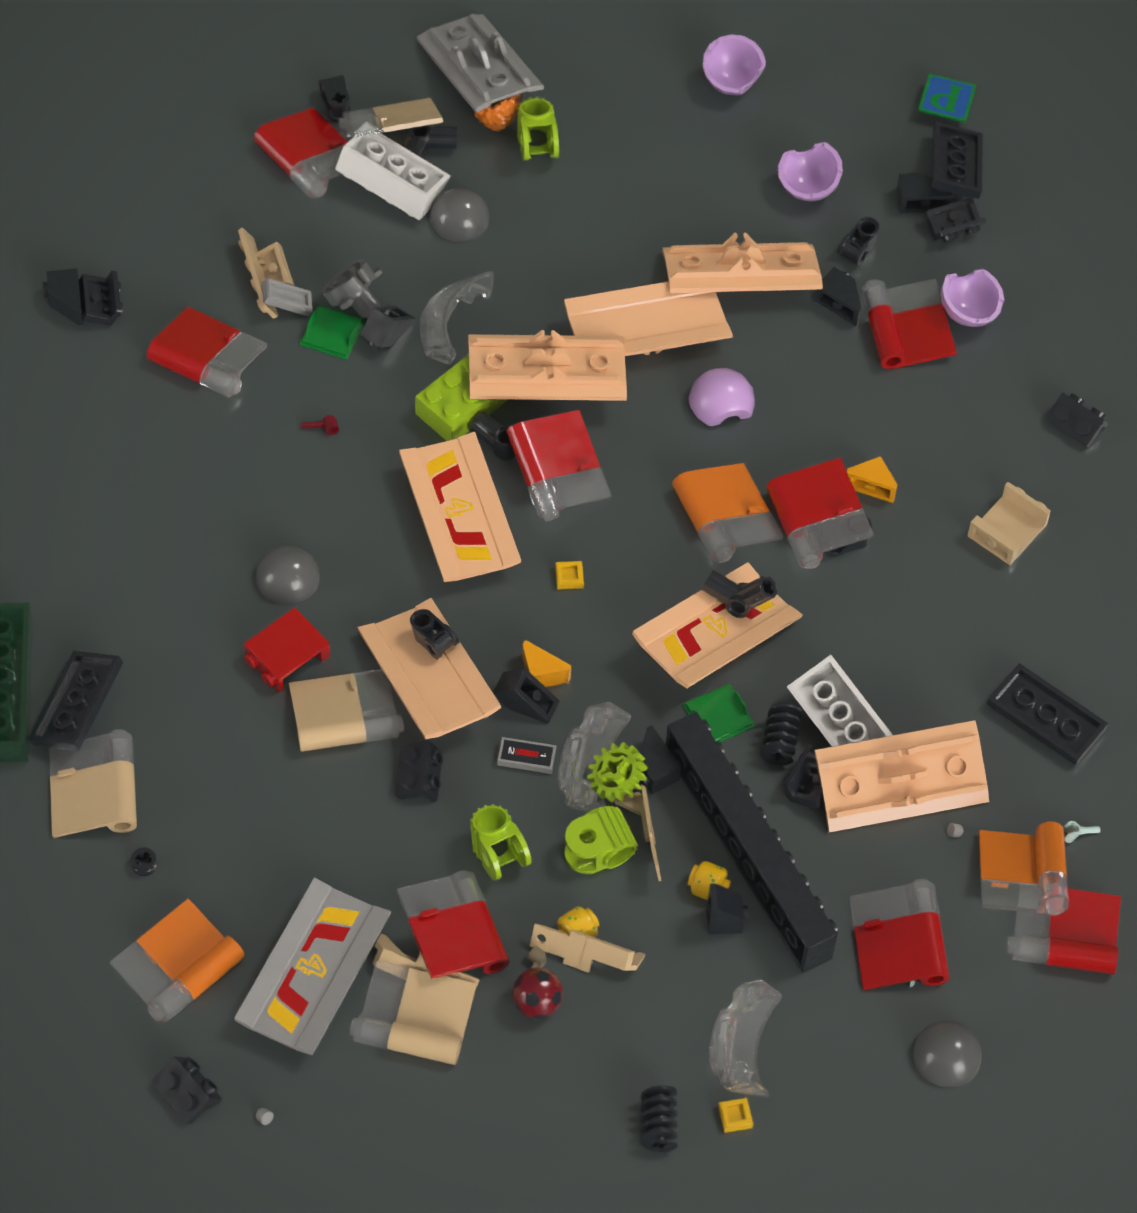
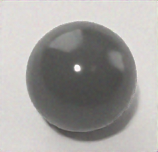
[430,188,490,242]
[256,545,320,604]
[912,1021,982,1087]

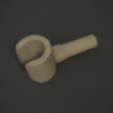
[527,946,547,968]

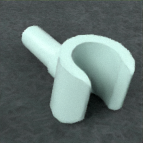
[1063,821,1100,843]

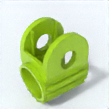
[517,97,559,161]
[470,804,532,881]
[565,806,638,874]

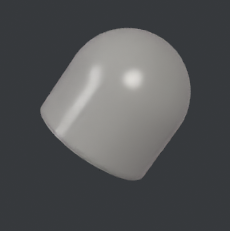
[947,823,963,838]
[256,1108,273,1125]

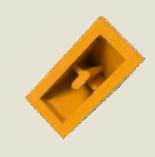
[847,456,898,503]
[522,640,571,687]

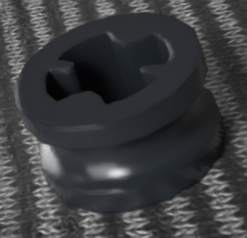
[131,847,157,876]

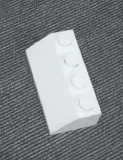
[335,125,451,220]
[787,655,892,747]

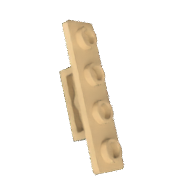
[238,228,294,319]

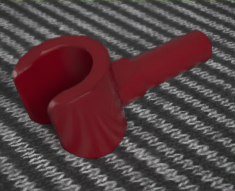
[302,415,339,435]

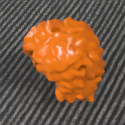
[474,93,523,131]

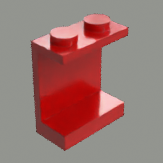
[244,607,330,693]

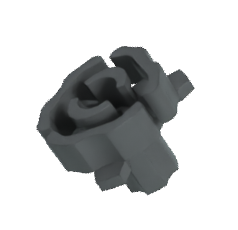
[321,258,383,319]

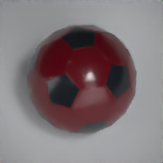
[512,967,564,1019]

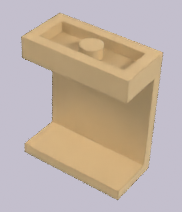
[967,482,1051,565]

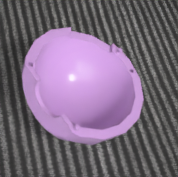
[703,34,766,95]
[778,142,843,201]
[940,269,1004,327]
[689,368,755,426]

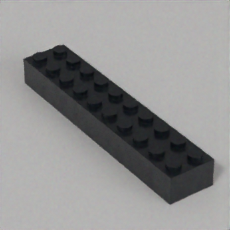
[665,711,839,973]

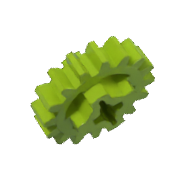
[587,742,648,803]

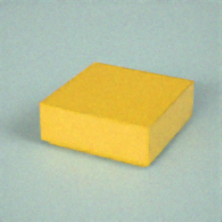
[555,561,584,590]
[718,1097,753,1133]

